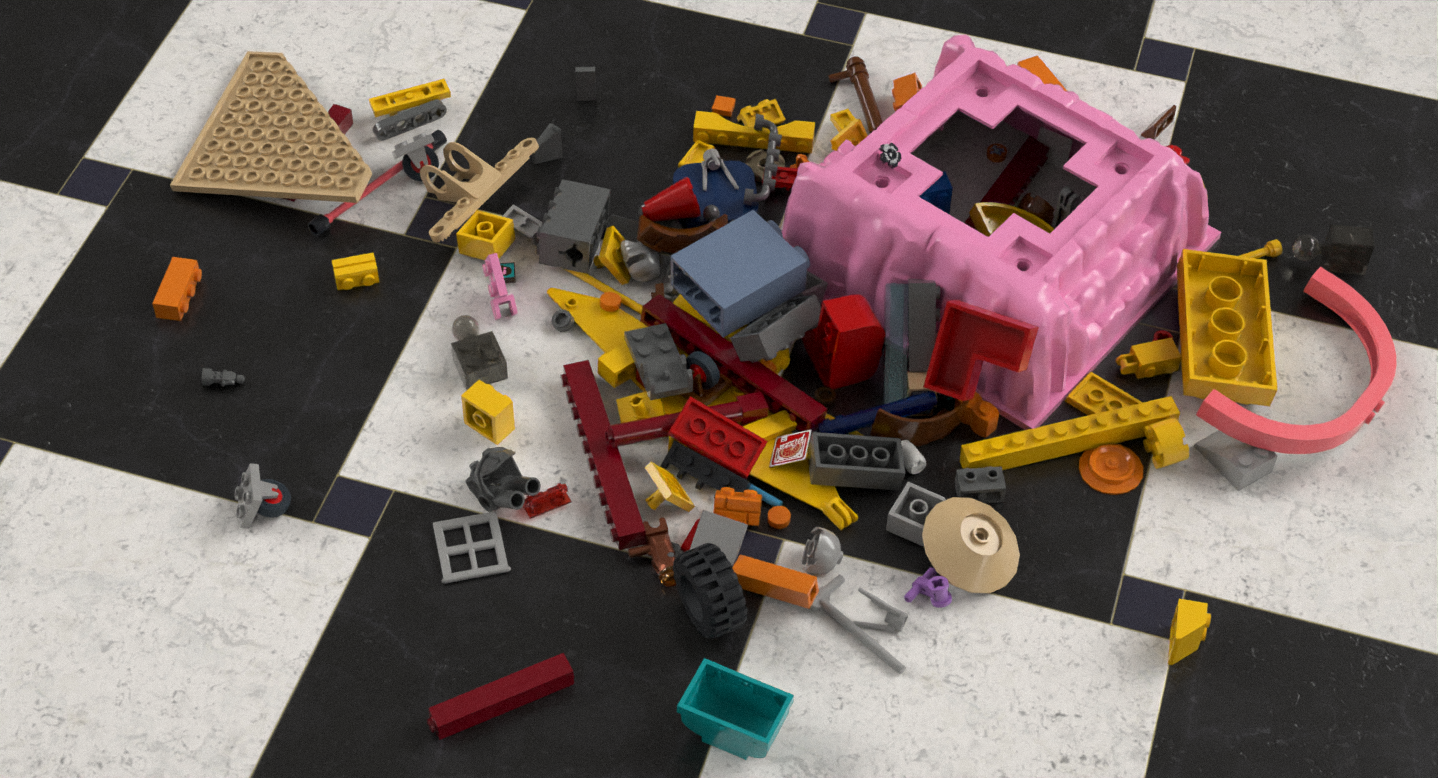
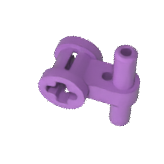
[904,568,952,608]

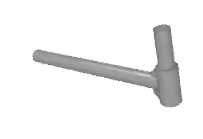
[810,574,906,674]

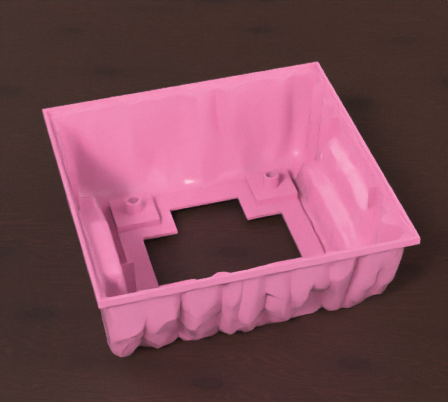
[781,35,1221,430]

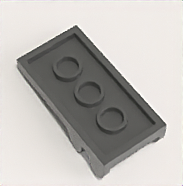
[624,323,693,400]

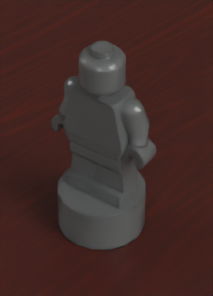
[201,368,245,386]

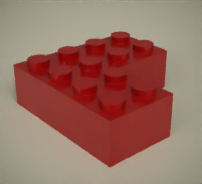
[923,300,1039,401]

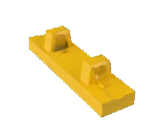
[369,79,451,118]

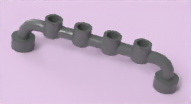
[743,114,782,206]

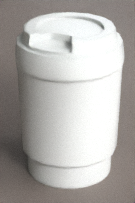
[901,440,926,474]

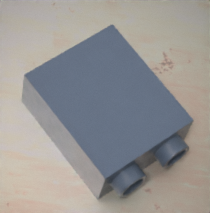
[671,210,810,337]

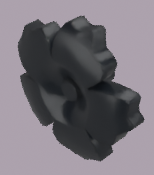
[879,143,902,169]

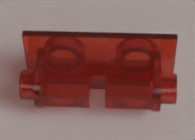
[523,483,571,519]

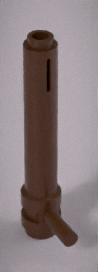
[828,56,883,133]

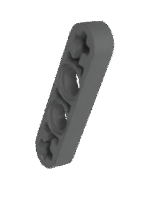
[373,99,447,141]

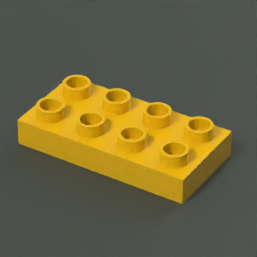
[1176,249,1278,406]

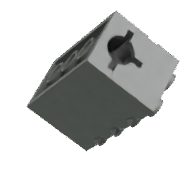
[536,179,610,274]

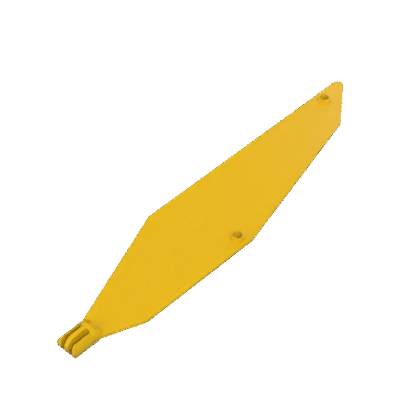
[547,288,858,530]

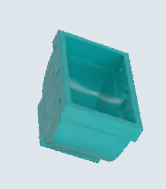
[677,658,794,760]

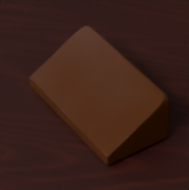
[1141,105,1176,140]

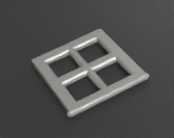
[433,511,511,584]

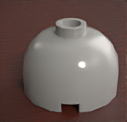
[802,527,843,574]

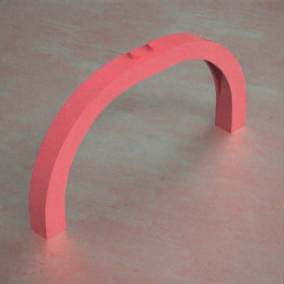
[1196,267,1397,454]

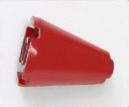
[641,177,701,222]

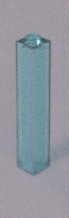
[883,283,908,418]

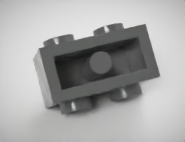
[955,466,1006,503]

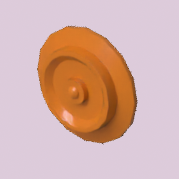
[1079,444,1143,495]

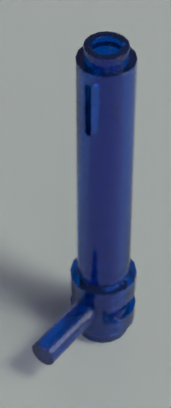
[818,391,938,435]

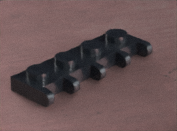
[660,441,752,499]

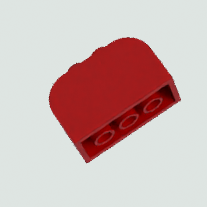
[810,294,886,390]

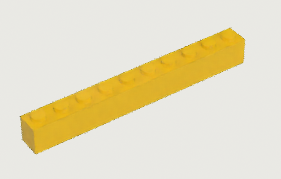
[960,396,1180,470]

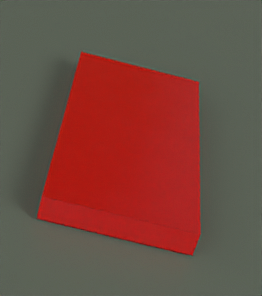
[667,396,768,479]

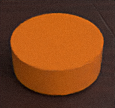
[600,292,621,312]
[768,506,791,529]

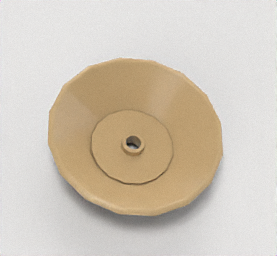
[922,497,1020,593]

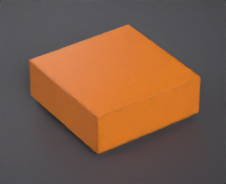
[712,95,736,117]

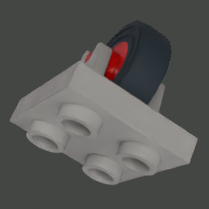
[392,132,439,182]
[235,463,291,529]

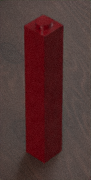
[427,653,574,740]

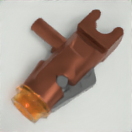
[628,517,680,587]

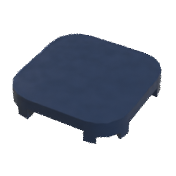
[673,161,759,228]

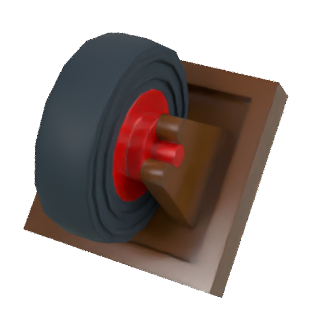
[680,351,732,406]

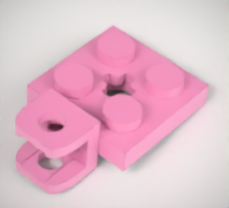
[482,253,518,320]

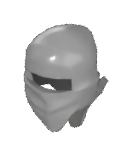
[621,231,662,282]

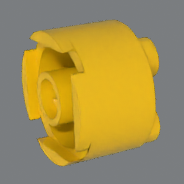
[1143,418,1189,469]

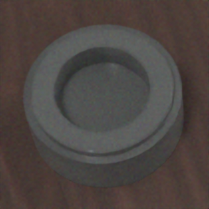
[551,309,574,332]

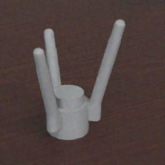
[701,149,739,191]
[853,588,908,633]

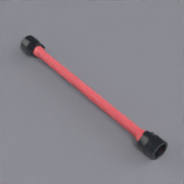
[308,130,447,237]

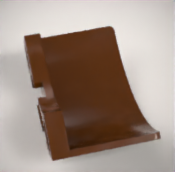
[637,214,728,253]
[870,400,969,446]

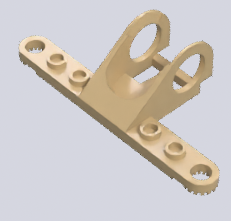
[420,138,539,243]

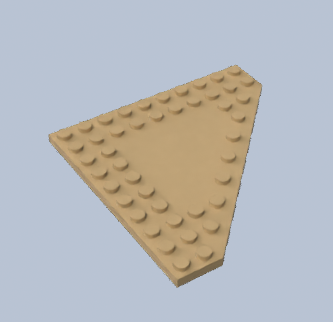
[170,51,372,203]

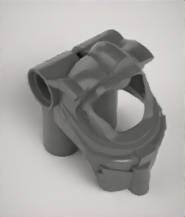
[466,447,541,512]

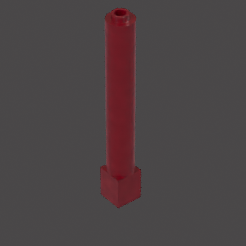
[605,392,769,448]

